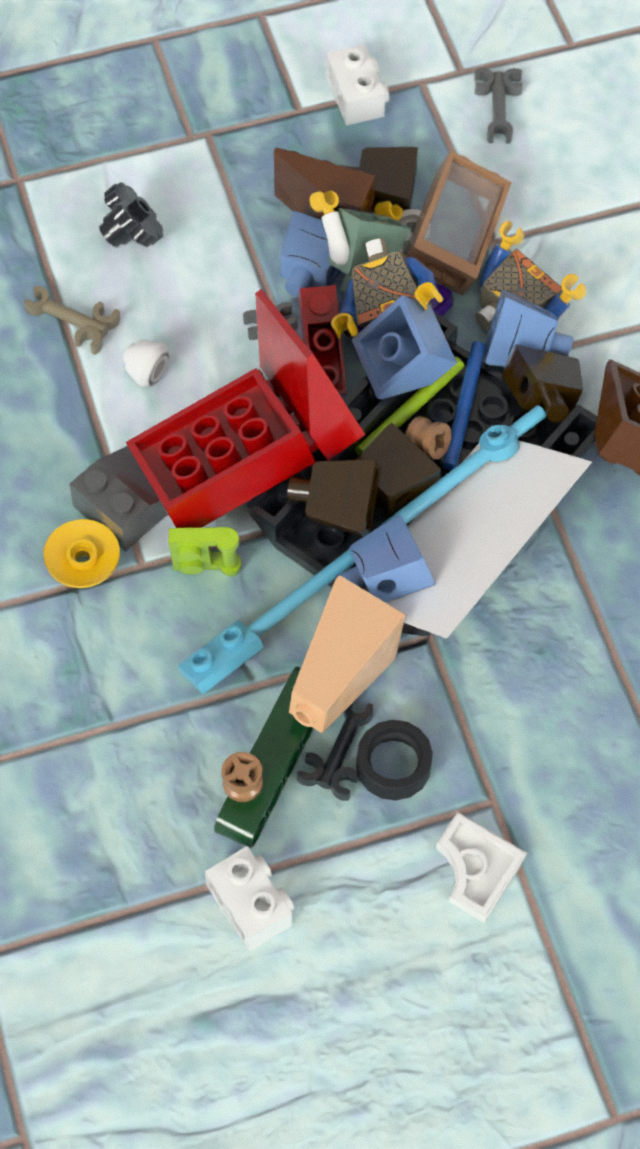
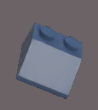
[352,295,457,399]

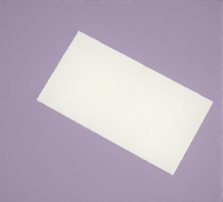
[364,440,592,639]

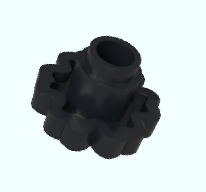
[99,182,164,247]

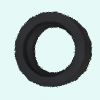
[356,719,433,801]

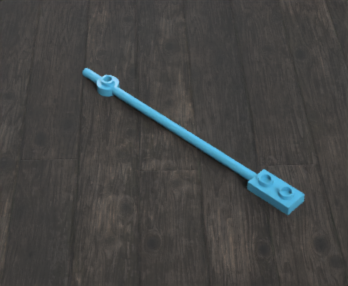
[178,405,546,694]

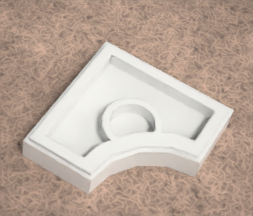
[436,812,527,923]

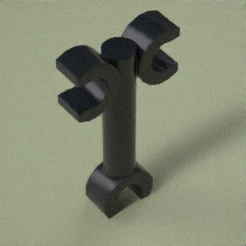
[297,702,373,801]

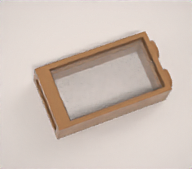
[404,151,512,296]

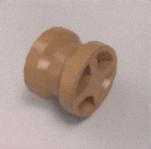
[406,416,451,460]
[221,752,263,802]

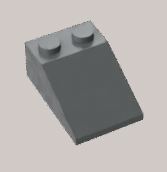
[69,446,167,552]

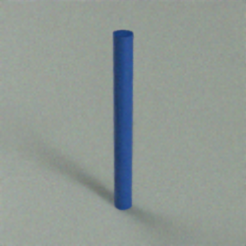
[442,341,486,471]

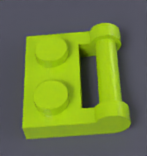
[168,527,242,577]

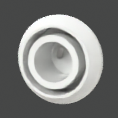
[123,340,170,388]

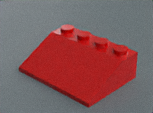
[255,289,365,461]
[126,368,315,528]

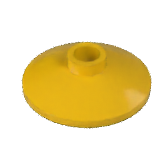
[43,519,120,588]

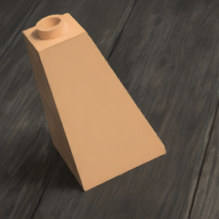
[289,575,405,733]

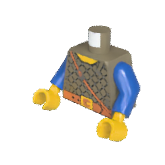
[475,221,587,331]
[331,238,443,339]

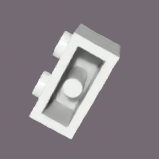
[326,45,389,125]
[205,846,294,952]

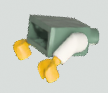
[310,191,410,293]

